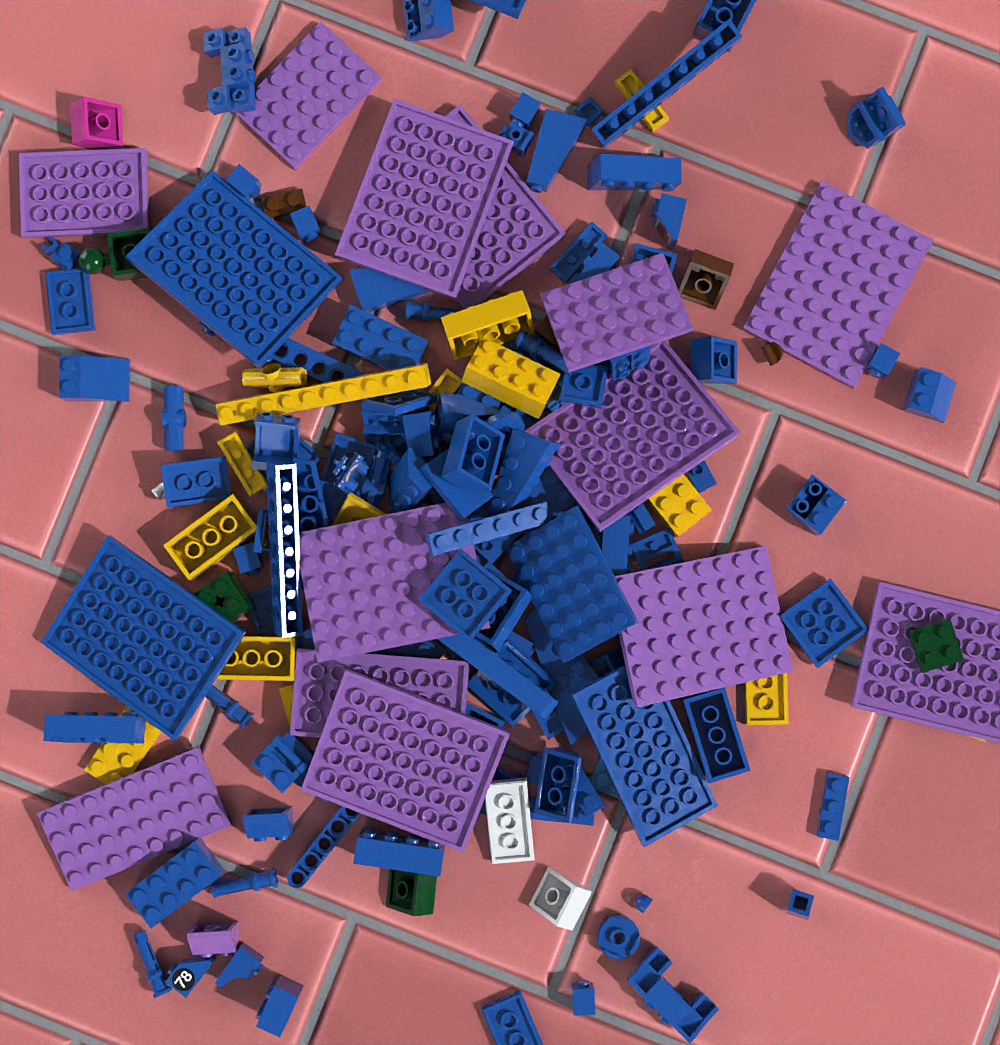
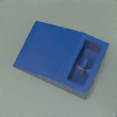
[434,393,506,442]

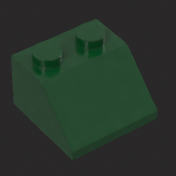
[386,869,437,916]

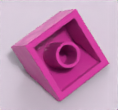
[70,97,123,149]

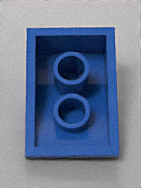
[59,355,130,402]

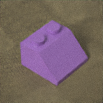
[187,921,240,958]

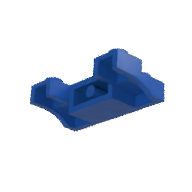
[203,27,256,115]
[474,525,543,576]
[627,945,719,1043]

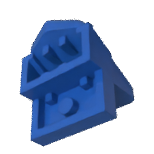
[847,87,905,149]
[361,408,408,446]

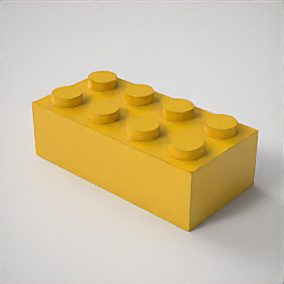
[441,290,535,360]
[461,337,560,419]
[646,474,712,537]
[163,494,257,580]
[217,636,299,681]

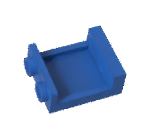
[252,412,301,470]

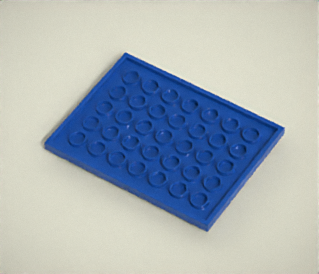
[126,170,343,369]
[41,535,246,741]

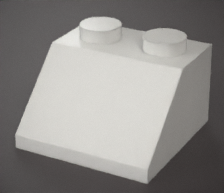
[529,867,592,930]

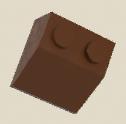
[678,249,734,310]

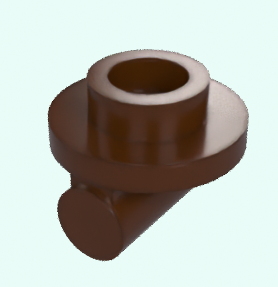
[761,342,783,366]

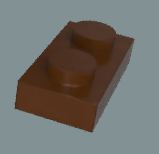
[261,188,307,219]

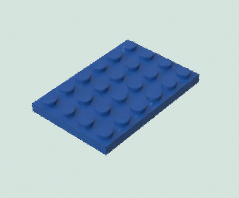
[505,506,639,663]

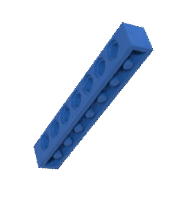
[591,18,742,149]
[198,321,364,383]
[266,461,303,638]

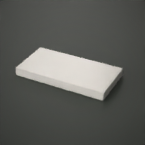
[485,778,535,864]

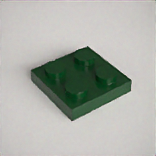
[908,619,964,673]

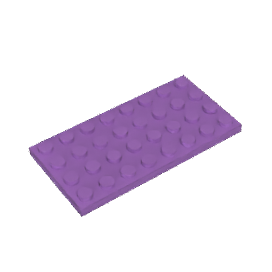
[290,648,469,738]
[37,746,232,891]

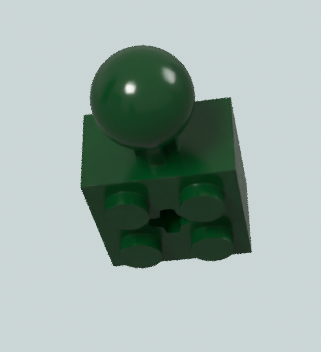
[78,228,152,281]
[193,572,256,622]

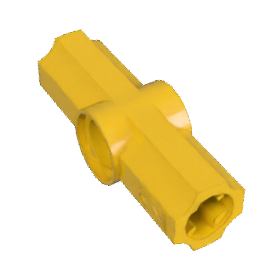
[242,363,308,392]

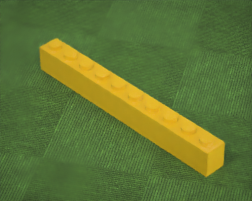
[215,363,431,426]

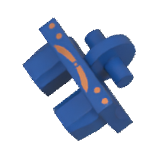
[332,452,370,492]

